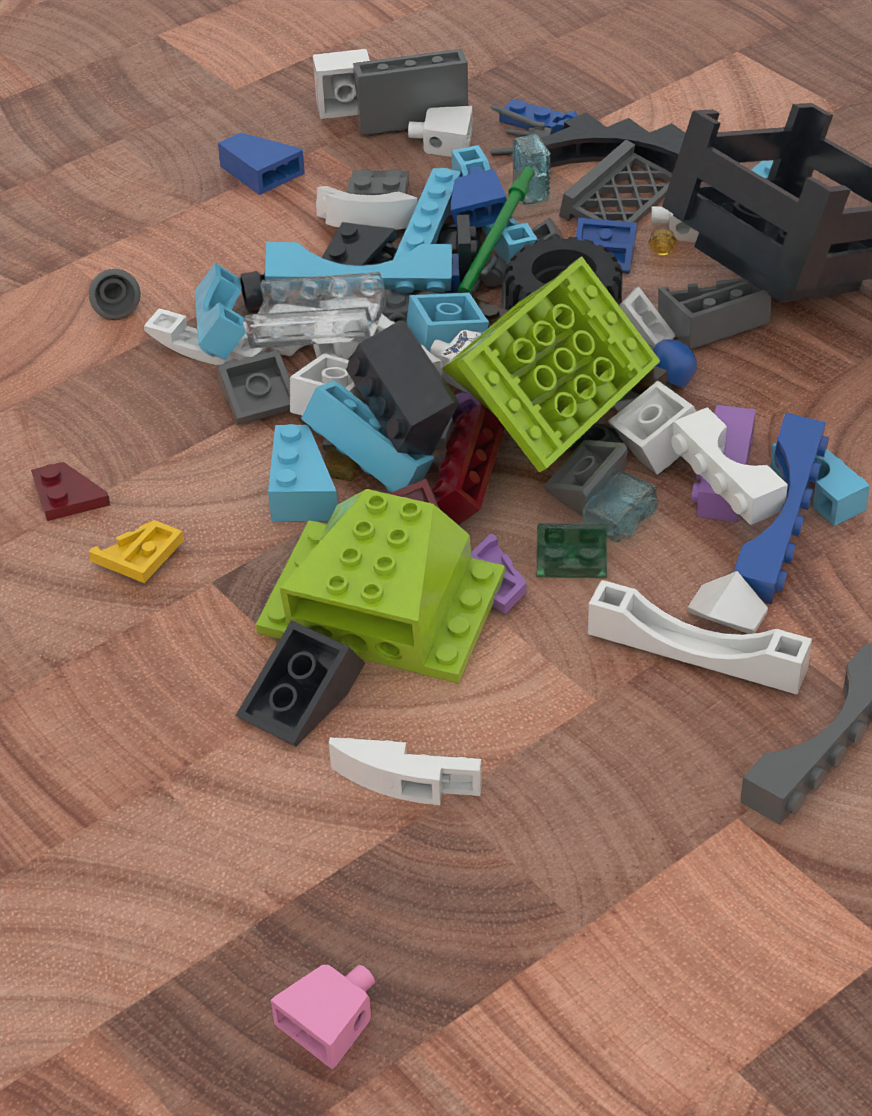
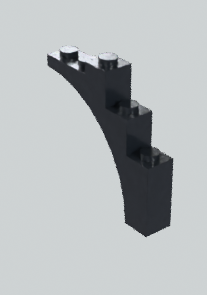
[525,113,703,182]

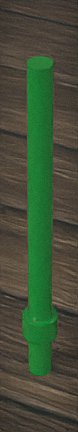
[458,166,535,293]

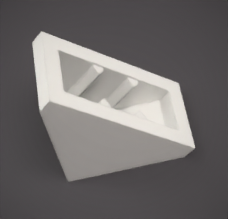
[620,287,675,347]
[687,571,768,634]

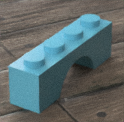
[195,263,246,360]

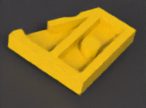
[88,520,184,583]

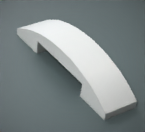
[144,308,269,365]

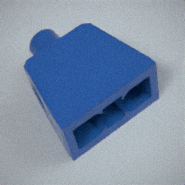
[451,167,512,228]

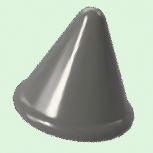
[89,269,141,320]

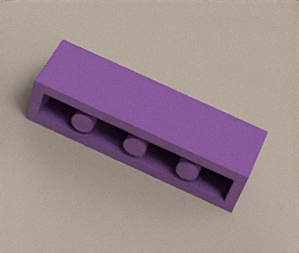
[691,405,756,522]

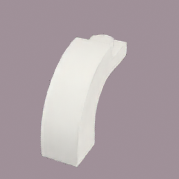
[316,186,417,230]

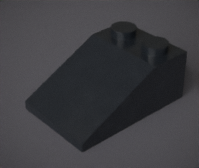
[236,620,365,747]

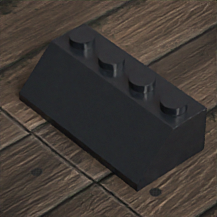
[346,321,459,456]

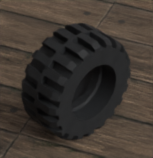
[505,236,623,311]

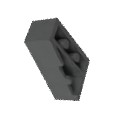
[658,278,771,349]

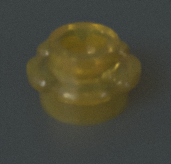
[648,228,678,255]

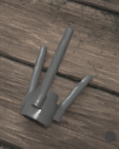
[491,105,553,155]
[470,255,507,309]

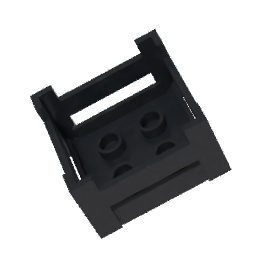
[662,103,872,303]

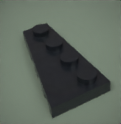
[295,222,398,312]

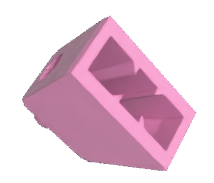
[271,965,375,1070]

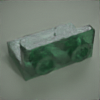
[537,523,607,578]

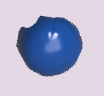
[653,339,697,387]

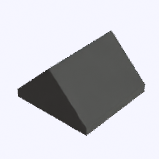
[543,440,628,518]

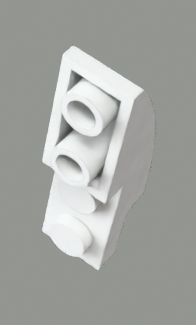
[329,737,482,805]

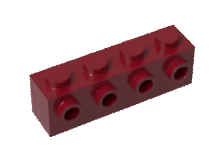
[431,403,505,525]

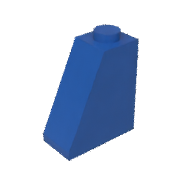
[218,133,305,195]

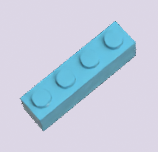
[301,380,435,493]

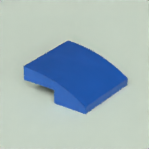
[576,218,637,273]

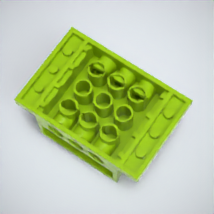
[441,257,660,472]
[256,489,506,684]

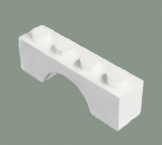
[671,407,788,525]

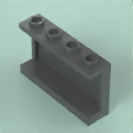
[353,48,468,135]

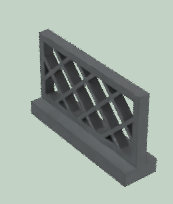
[559,140,672,223]

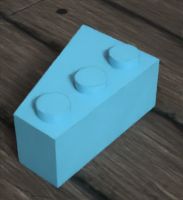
[268,424,338,522]

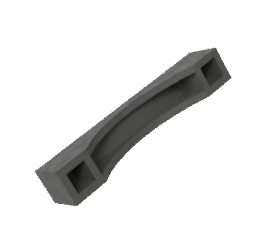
[740,643,872,825]

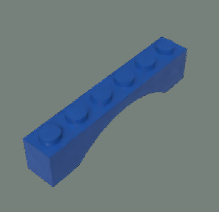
[734,413,829,604]

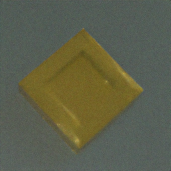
[324,447,359,481]

